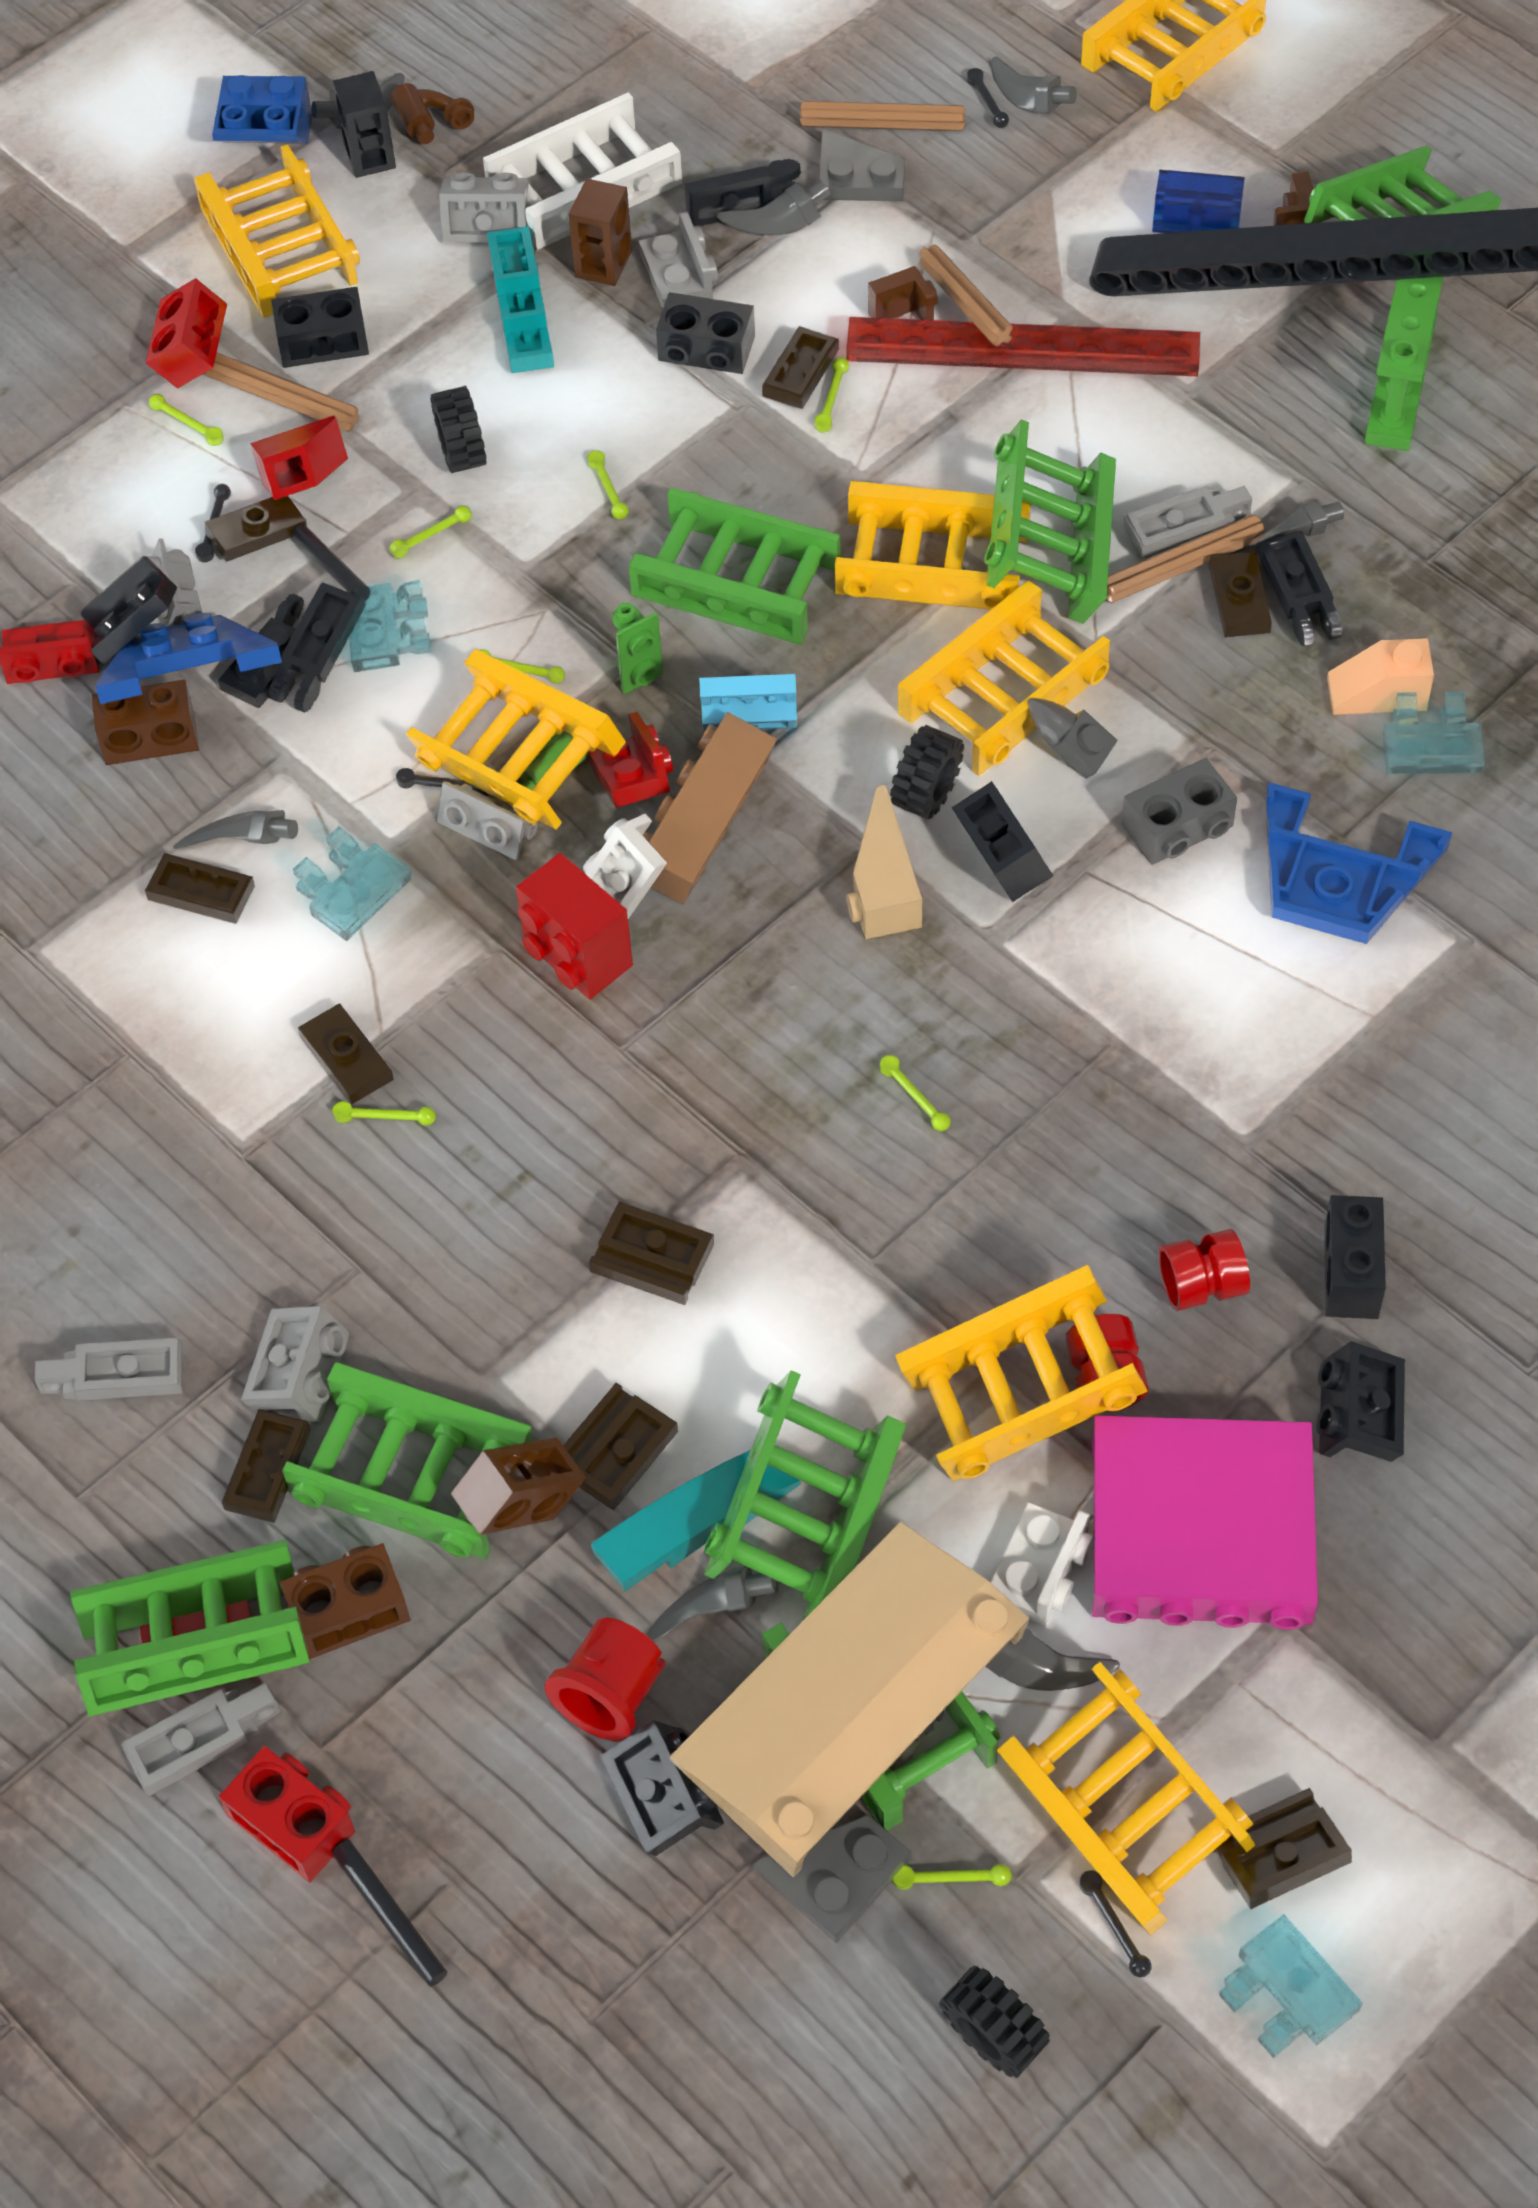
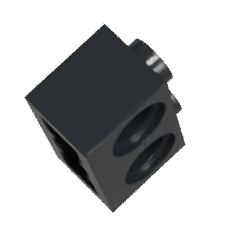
[333,71,396,178]
[271,286,369,368]
[656,292,755,374]
[951,781,1053,902]
[1324,1195,1386,1319]

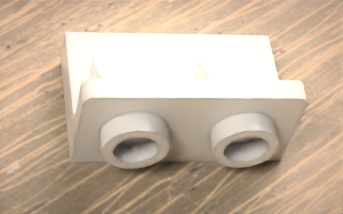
[583,814,667,919]
[991,1502,1094,1627]

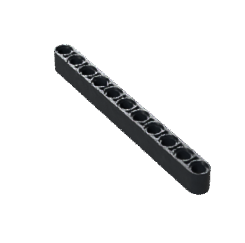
[1089,208,1538,297]

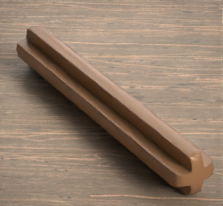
[800,101,965,131]
[919,245,1013,346]
[205,352,360,431]
[1106,515,1265,603]

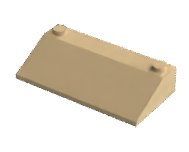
[670,1522,1030,1878]

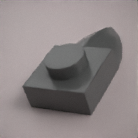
[1028,698,1118,779]

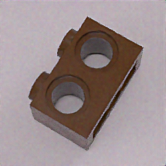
[568,178,632,286]
[92,679,199,765]
[451,1437,586,1535]
[279,1543,411,1659]

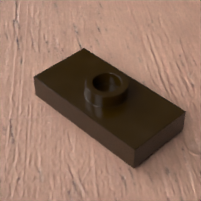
[762,326,839,409]
[204,496,307,562]
[1209,552,1272,637]
[145,853,255,924]
[298,1003,394,1105]
[222,1409,311,1523]

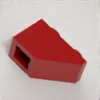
[250,415,348,500]

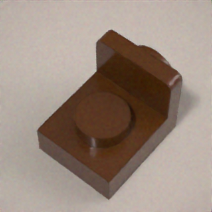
[1273,172,1314,226]
[868,266,938,326]

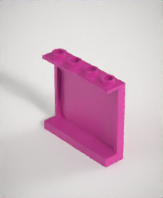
[1092,1416,1318,1630]

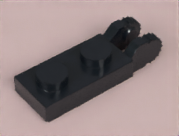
[684,158,801,226]
[1256,531,1342,647]
[268,582,366,713]
[218,593,305,708]

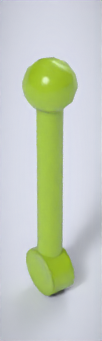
[814,357,850,433]
[149,394,224,446]
[587,450,629,520]
[389,505,472,559]
[479,649,565,684]
[880,1055,951,1132]
[332,1101,436,1126]
[893,1864,1012,1890]

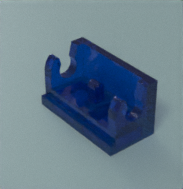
[1152,169,1245,233]

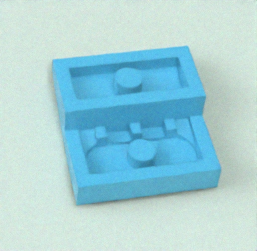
[699,674,797,732]

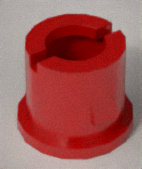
[544,1617,666,1742]

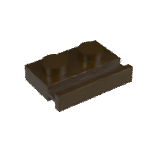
[589,1202,714,1305]
[563,1383,678,1511]
[1213,1788,1352,1910]

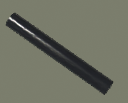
[292,524,371,601]
[332,1840,448,1987]

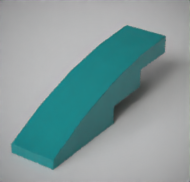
[487,226,554,373]
[591,1450,801,1592]

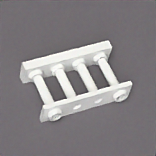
[483,92,682,250]

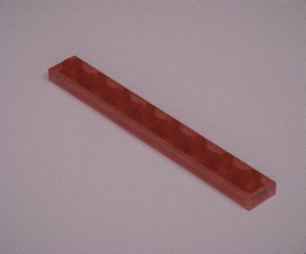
[846,317,1200,377]

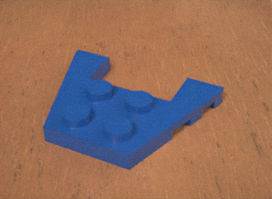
[95,613,282,704]
[1266,782,1452,944]

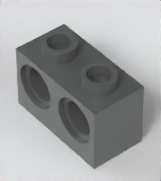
[1121,758,1237,865]

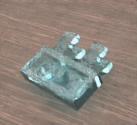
[349,580,432,672]
[1383,692,1485,774]
[293,826,412,941]
[1219,1914,1363,2058]

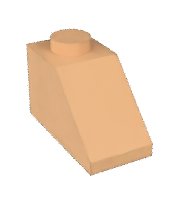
[1327,638,1434,715]

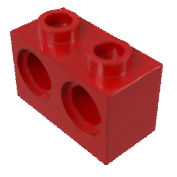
[145,278,227,389]
[218,1745,356,1883]

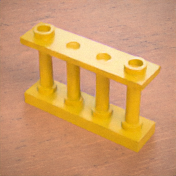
[1081,0,1266,112]
[194,144,360,318]
[835,481,1031,610]
[898,580,1110,777]
[406,649,626,830]
[895,1265,1148,1482]
[997,1662,1255,1935]

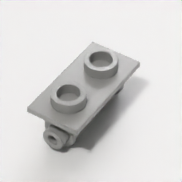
[148,538,203,627]
[437,781,538,861]

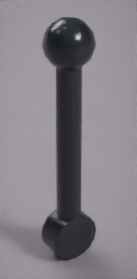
[967,68,1009,128]
[195,483,231,563]
[396,768,490,796]
[1080,1870,1152,1978]

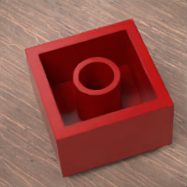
[516,852,633,1000]

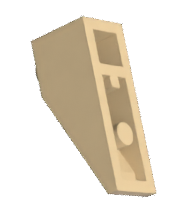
[846,785,922,940]

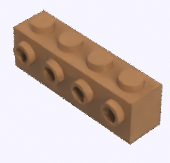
[643,712,777,905]

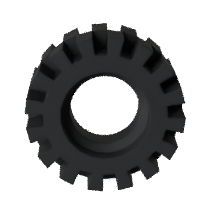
[430,385,487,474]
[890,725,964,819]
[939,1966,1050,2078]

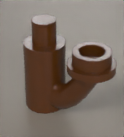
[390,83,474,144]

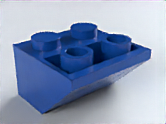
[212,75,312,144]

